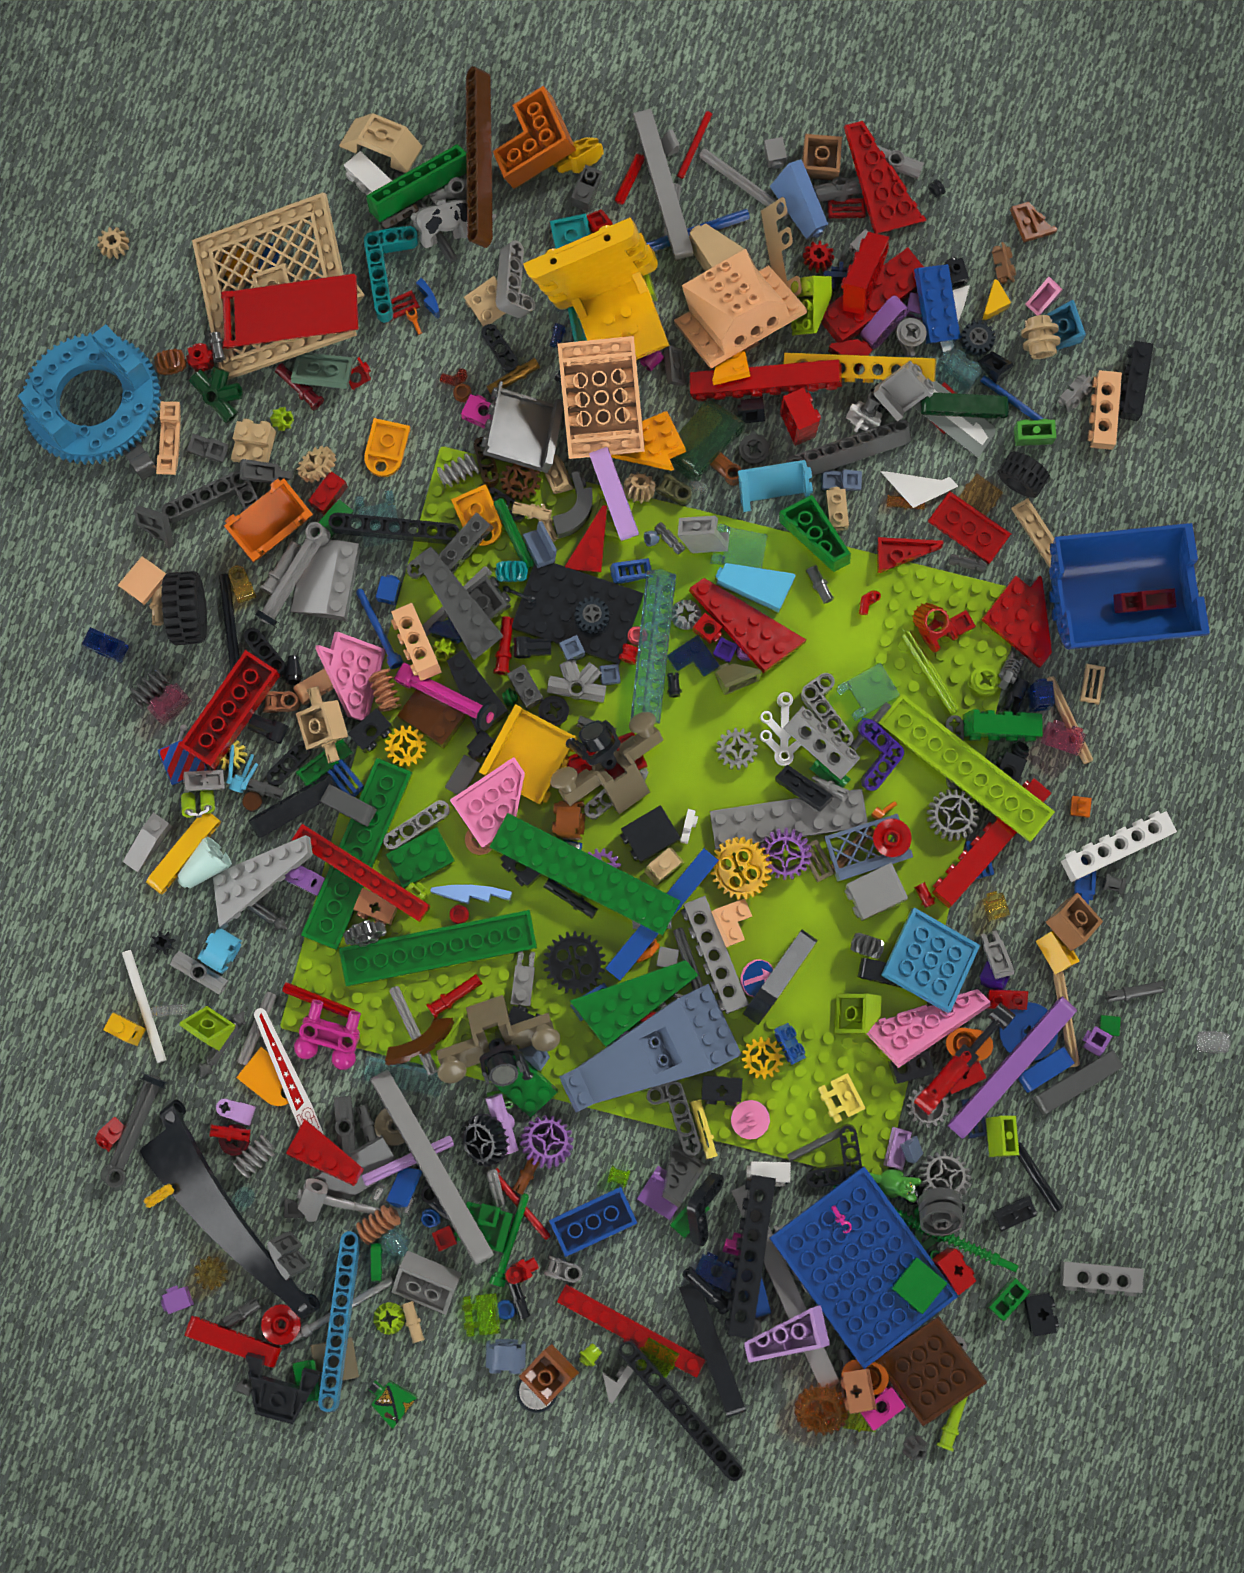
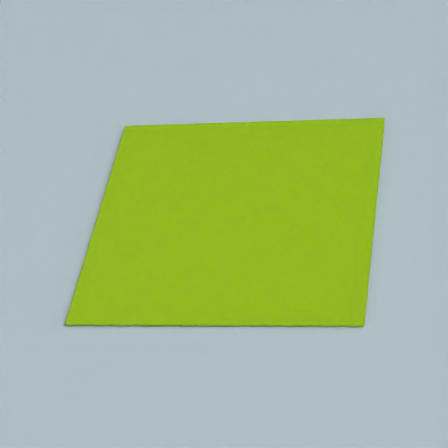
[280,447,1012,1175]

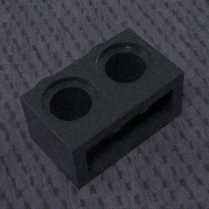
[888,1051,935,1084]

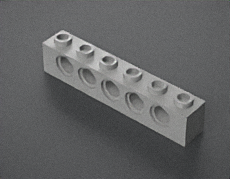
[681,896,749,1014]

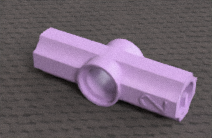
[485,1093,519,1155]

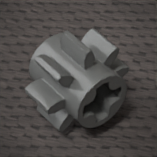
[902,1435,928,1461]

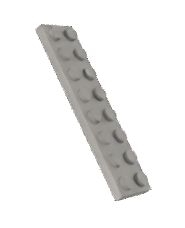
[710,789,868,850]

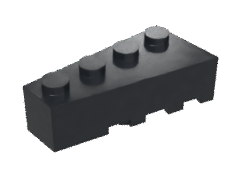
[447,650,509,734]

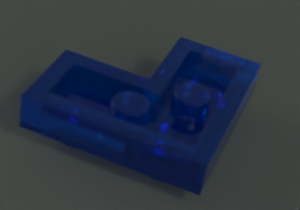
[667,635,720,677]

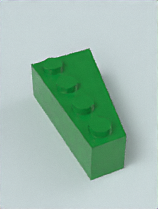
[779,495,851,572]
[963,709,1043,742]

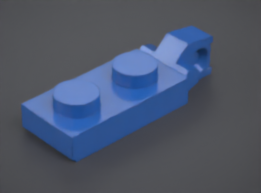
[1074,856,1096,905]

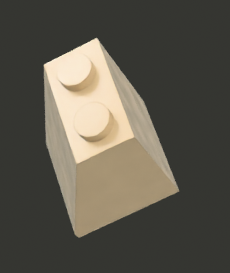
[689,223,744,272]

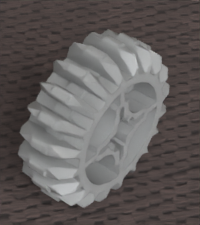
[927,789,979,841]
[918,1151,971,1199]

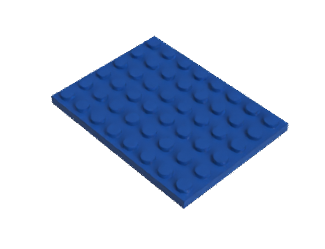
[769,1166,959,1369]

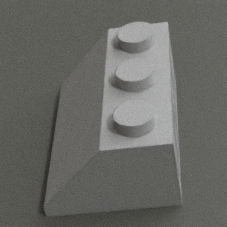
[391,1251,462,1315]

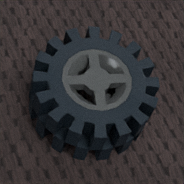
[960,320,996,357]
[575,597,609,634]

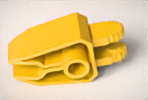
[553,138,604,174]

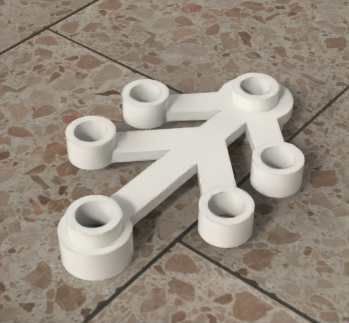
[760,692,801,766]

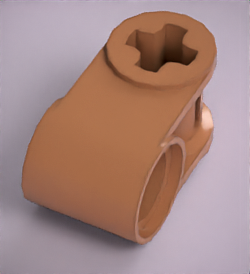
[263,691,301,713]

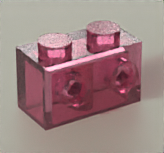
[147,683,192,725]
[1041,719,1087,756]

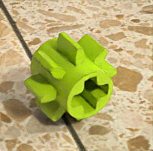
[270,407,294,431]
[433,638,457,662]
[405,882,427,901]

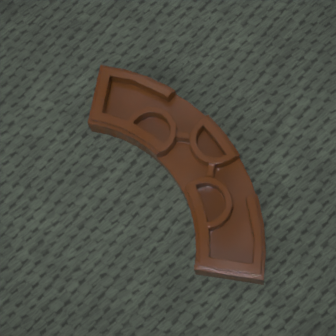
[385,1018,454,1065]

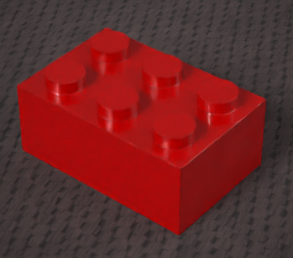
[780,388,821,446]

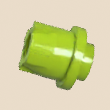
[579,1343,602,1367]

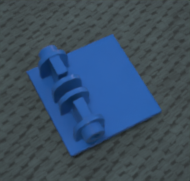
[774,1023,806,1065]

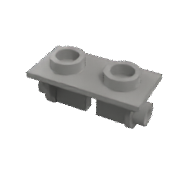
[1058,374,1092,413]

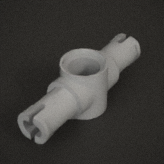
[430,178,467,203]

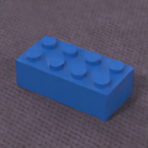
[549,1187,637,1257]

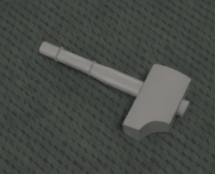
[297,1179,381,1222]

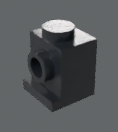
[737,395,765,424]
[467,730,495,761]

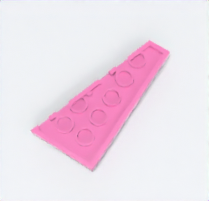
[866,989,990,1068]

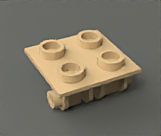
[464,276,506,327]

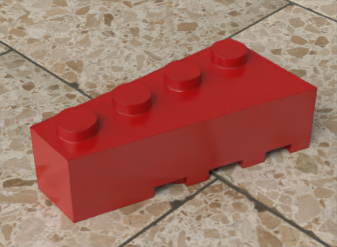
[841,232,889,315]

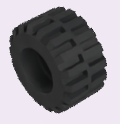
[997,451,1050,498]

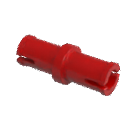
[209,1124,251,1142]

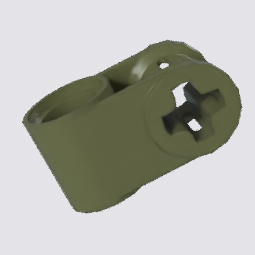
[655,474,692,506]

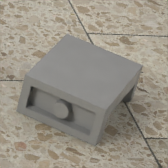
[873,360,934,421]
[678,516,729,553]

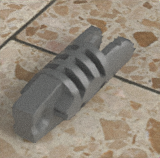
[998,651,1026,690]

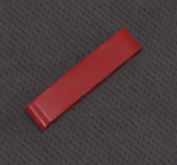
[184,1316,282,1368]

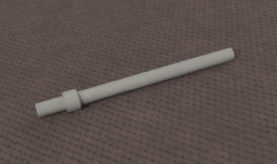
[290,1276,394,1345]

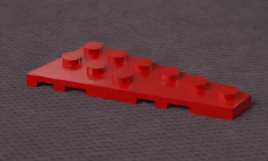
[689,578,806,674]

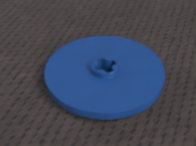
[999,1002,1058,1061]

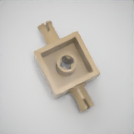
[296,686,348,763]

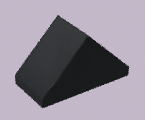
[977,351,1014,383]

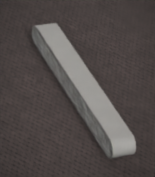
[633,108,693,260]

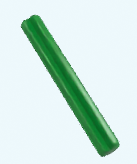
[494,498,534,568]

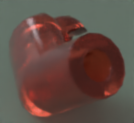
[440,369,468,386]

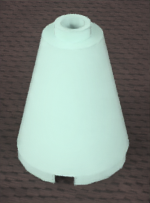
[178,837,232,888]

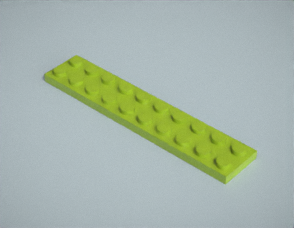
[878,694,1055,843]

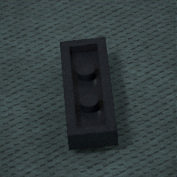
[775,765,832,812]

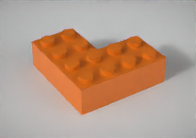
[493,86,576,189]

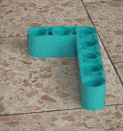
[364,226,419,323]

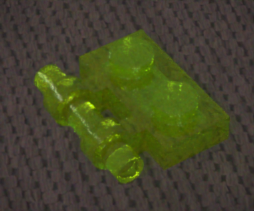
[462,1293,501,1337]

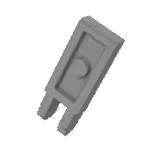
[980,930,1014,979]
[511,951,535,1007]

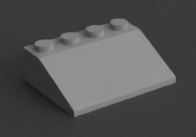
[291,539,361,622]

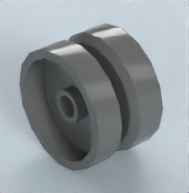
[918,1187,964,1236]

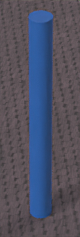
[980,375,1044,420]

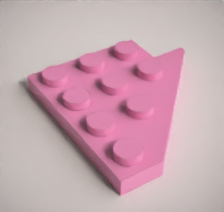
[315,632,386,721]
[450,757,525,848]

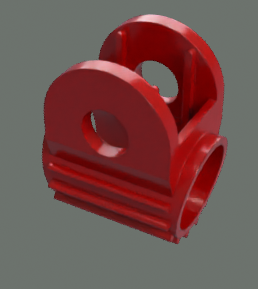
[912,602,958,653]

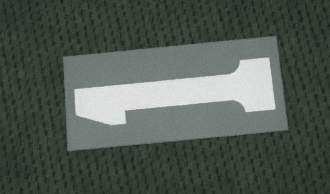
[914,381,995,458]

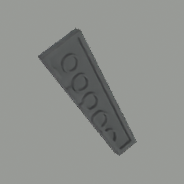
[416,547,504,660]

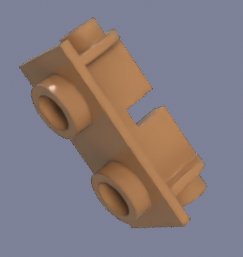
[992,242,1016,284]

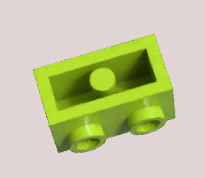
[986,1116,1019,1157]

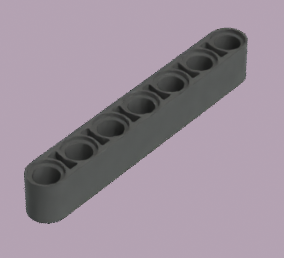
[786,420,911,476]

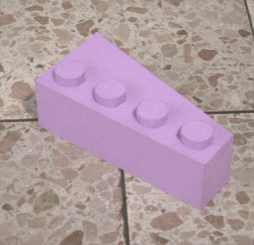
[744,1305,830,1363]

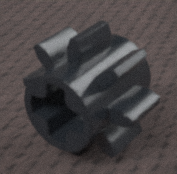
[151,931,176,955]

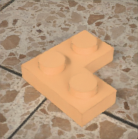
[711,899,752,947]

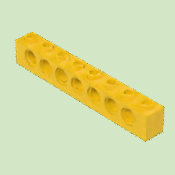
[784,353,936,383]

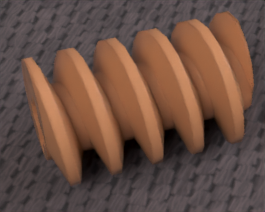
[368,669,401,712]
[356,1205,401,1245]

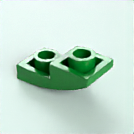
[318,499,354,539]

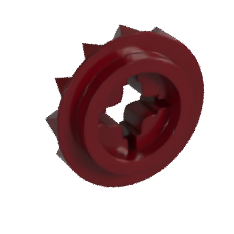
[219,1124,251,1156]

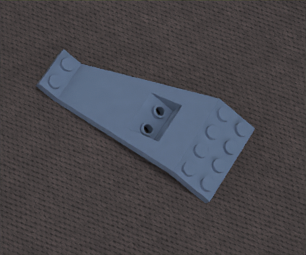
[559,984,742,1112]

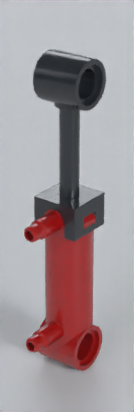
[914,1003,1016,1115]

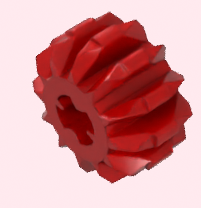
[803,240,834,273]

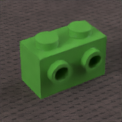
[1014,419,1056,446]

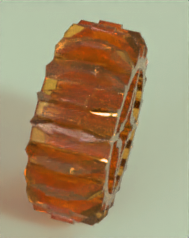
[794,1383,848,1437]

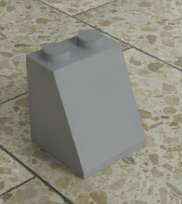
[844,863,908,921]

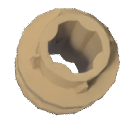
[1021,315,1061,359]

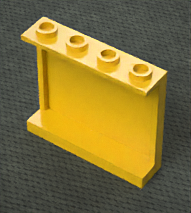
[479,704,577,806]

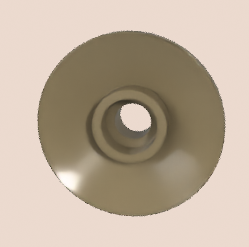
[375,1108,405,1146]

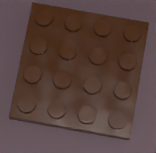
[875,1316,987,1426]

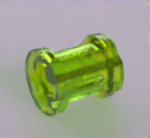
[607,1165,630,1188]

